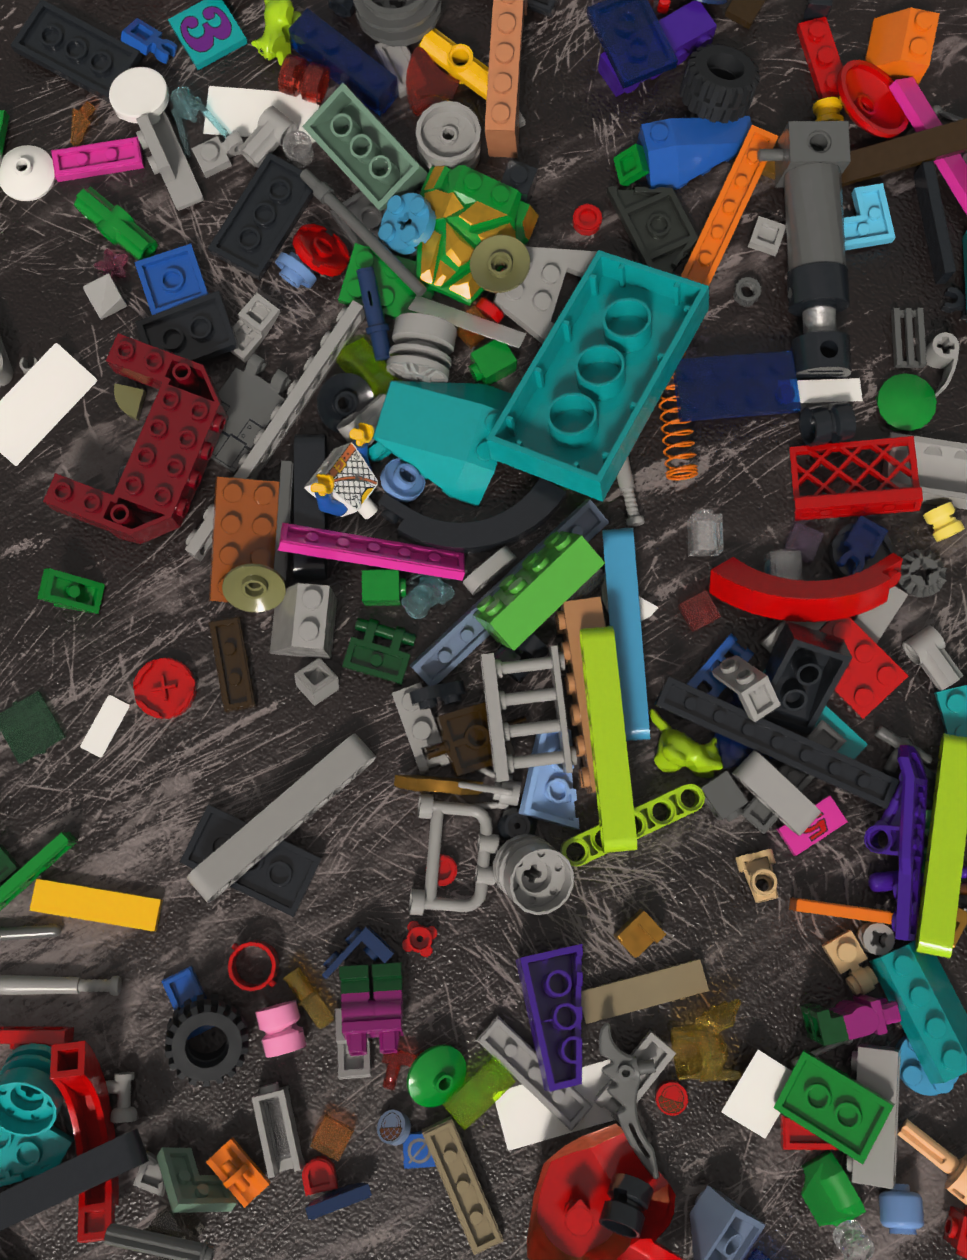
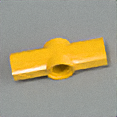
[419,28,489,100]

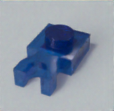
[837,516,888,574]

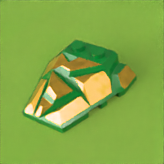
[415,165,539,306]

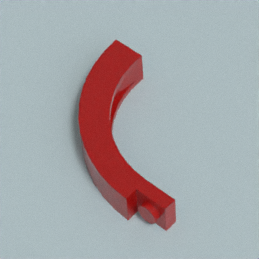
[709,553,903,622]
[50,1041,119,1243]

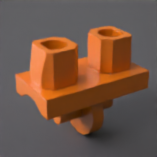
[206,1137,271,1208]

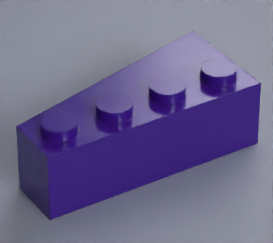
[516,944,583,1092]

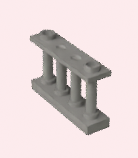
[480,645,577,782]

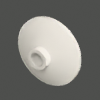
[0,145,56,201]

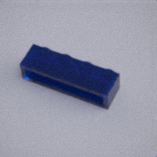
[288,8,399,117]

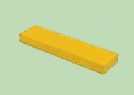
[29,878,163,932]

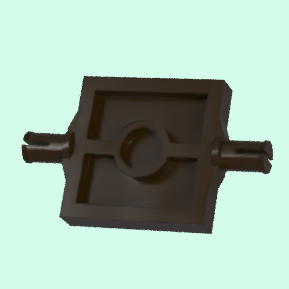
[424,702,527,777]

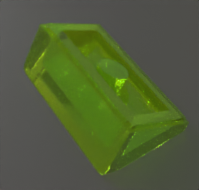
[336,338,401,398]

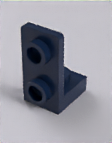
[322,925,396,979]

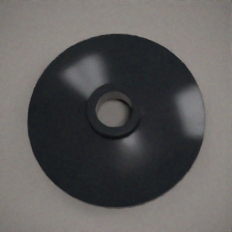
[317,373,374,433]

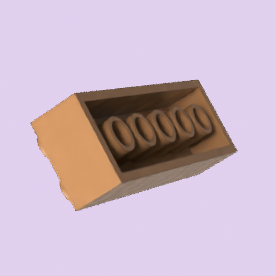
[555,596,605,794]

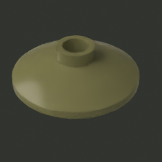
[470,235,530,293]
[222,564,286,612]

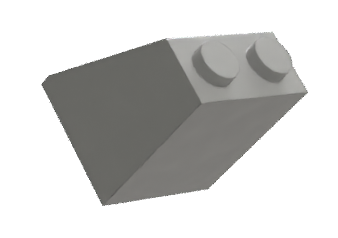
[270,583,337,659]

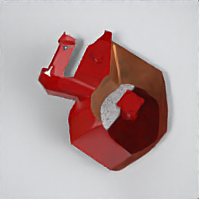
[527,1124,686,1260]

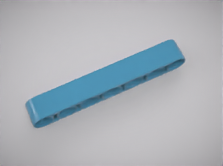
[602,528,650,741]

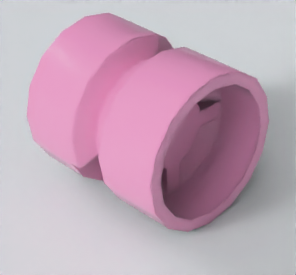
[255,1000,307,1058]

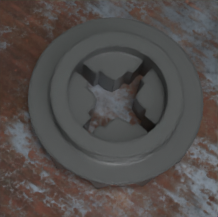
[899,549,947,597]

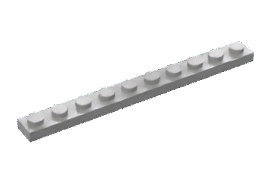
[185,300,365,562]

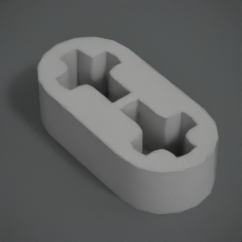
[463,546,517,595]

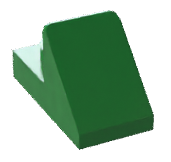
[37,568,105,614]

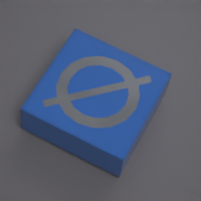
[403,1131,436,1169]

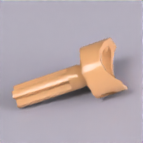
[898,1119,967,1205]

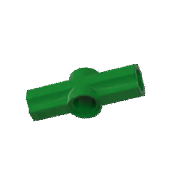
[74,186,158,261]

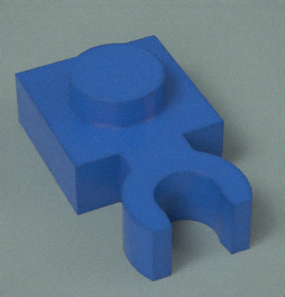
[120,18,177,64]

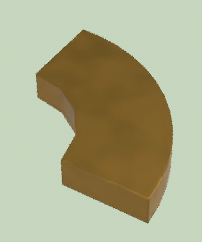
[394,775,483,795]

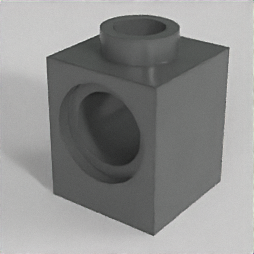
[700,770,748,822]

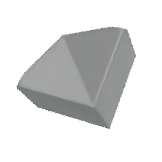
[83,273,127,320]
[294,657,339,706]

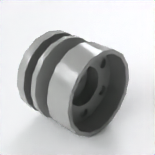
[386,313,457,382]
[493,834,574,915]

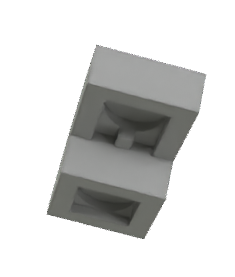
[230,292,280,363]
[335,1008,372,1080]

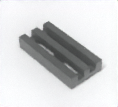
[891,308,927,368]

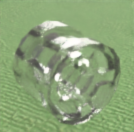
[282,130,314,168]
[832,1220,875,1260]

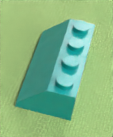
[869,940,967,1084]

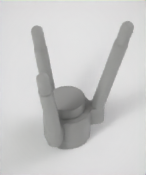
[458,768,521,810]

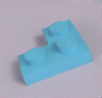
[844,183,896,250]

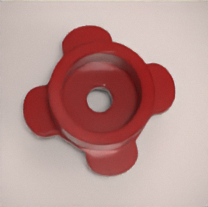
[402,921,438,957]

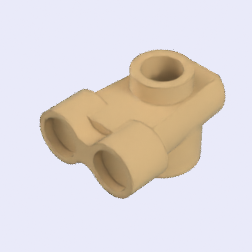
[735,849,778,903]

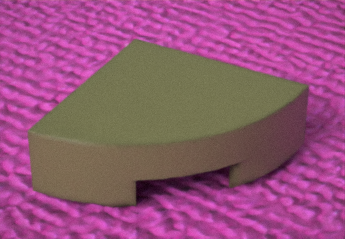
[114,383,146,421]

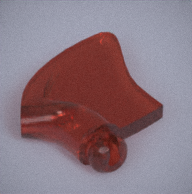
[406,46,460,116]

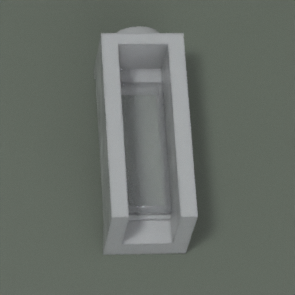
[252,1082,306,1179]

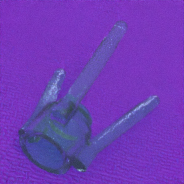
[170,87,230,158]

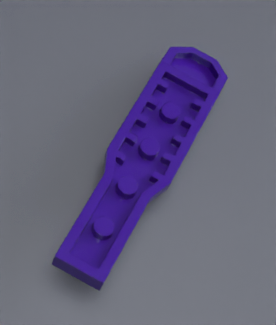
[864,745,928,941]

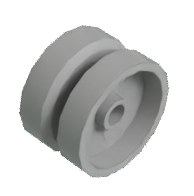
[416,101,481,173]

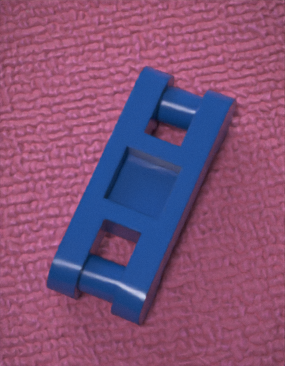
[687,633,755,698]

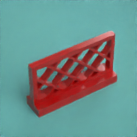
[789,436,923,521]

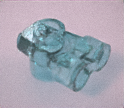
[401,575,455,619]

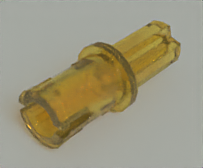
[283,966,334,1029]

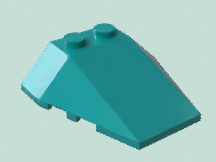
[373,381,512,507]

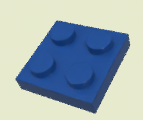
[134,244,209,315]

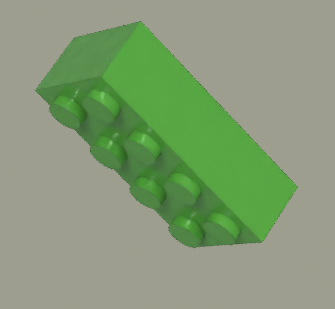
[473,531,605,650]

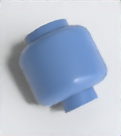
[878,1184,924,1235]

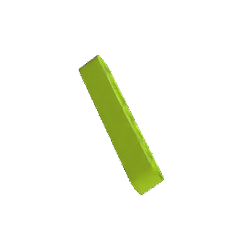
[580,626,637,853]
[915,733,967,958]

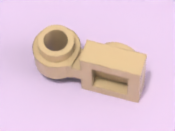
[821,930,878,996]

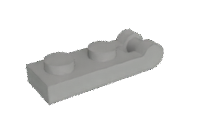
[392,682,450,775]
[593,1030,676,1123]

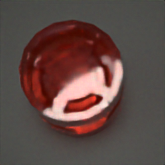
[278,54,330,105]

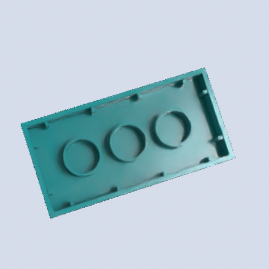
[486,250,709,502]

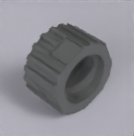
[733,277,761,307]

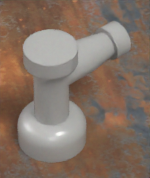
[105,1072,137,1123]

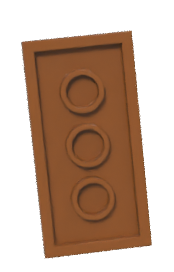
[209,477,279,602]

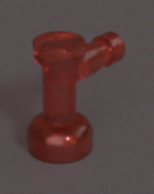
[382,1050,425,1090]

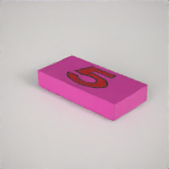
[776,795,848,856]

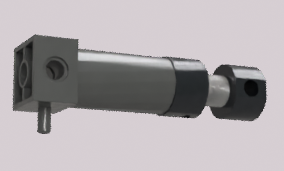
[757,121,852,380]

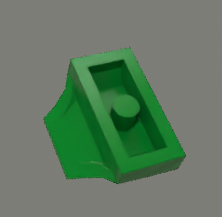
[801,1150,866,1228]

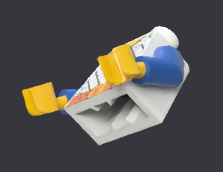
[304,422,378,519]

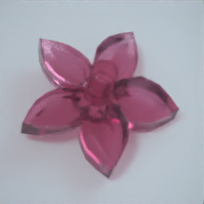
[93,249,128,278]

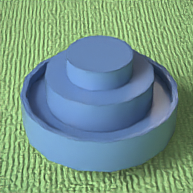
[275,252,317,289]
[380,458,426,503]

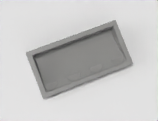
[881,432,967,510]

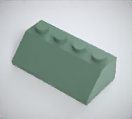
[302,83,428,211]

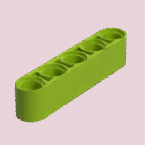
[560,784,705,867]

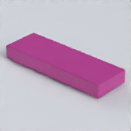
[51,137,144,182]

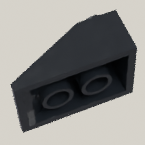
[762,621,852,734]

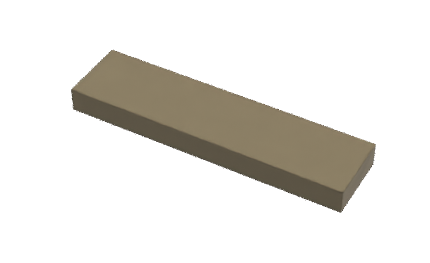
[581,958,709,1024]
[422,1116,504,1255]

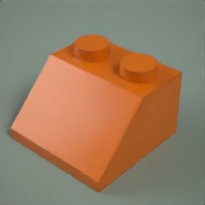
[865,7,940,85]

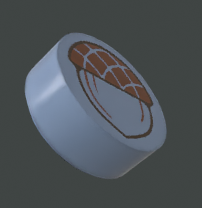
[377,1110,411,1146]

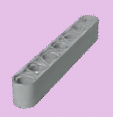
[187,733,377,903]

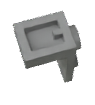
[712,655,781,722]

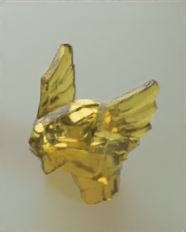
[671,999,743,1082]

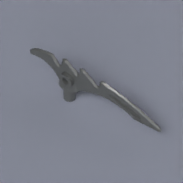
[599,1023,659,1179]

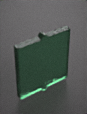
[0,691,66,764]

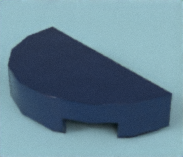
[305,1182,372,1220]

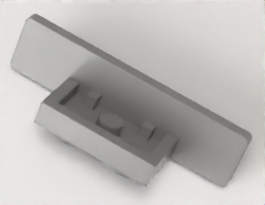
[136,110,204,211]

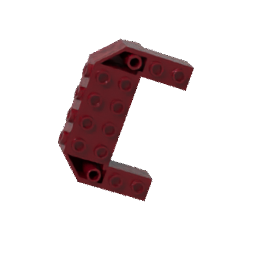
[43,333,228,544]

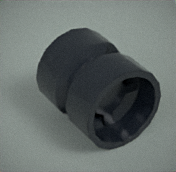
[799,401,856,447]
[494,633,548,683]
[599,1173,654,1238]

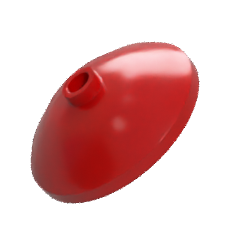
[837,60,909,138]

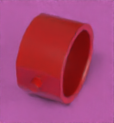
[228,940,280,991]

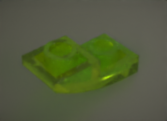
[442,1057,516,1130]

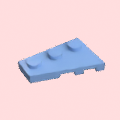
[519,729,579,829]

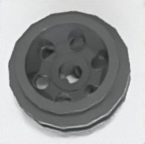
[353,0,442,47]

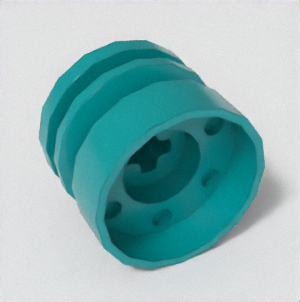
[0,1043,64,1137]

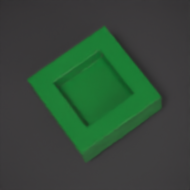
[613,144,650,187]

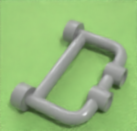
[409,793,499,915]

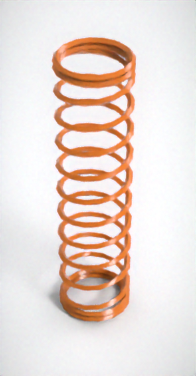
[658,353,698,480]

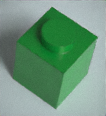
[468,340,517,386]
[362,570,407,606]

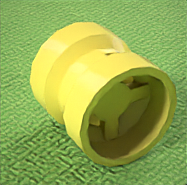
[923,502,965,542]

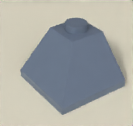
[690,1185,766,1260]

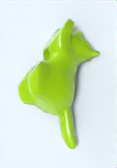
[251,0,305,67]
[649,709,723,778]

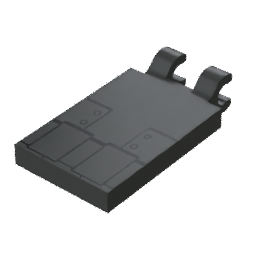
[211,353,291,474]

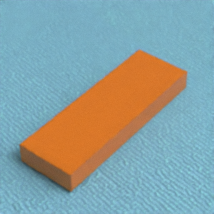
[789,897,893,925]

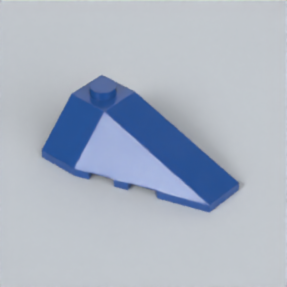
[637,116,752,190]

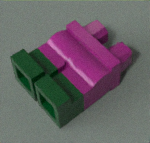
[339,963,404,1056]
[800,994,901,1046]

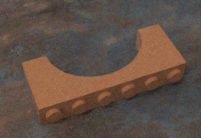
[485,0,528,158]

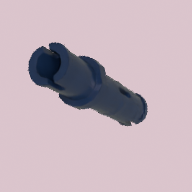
[356,267,391,361]

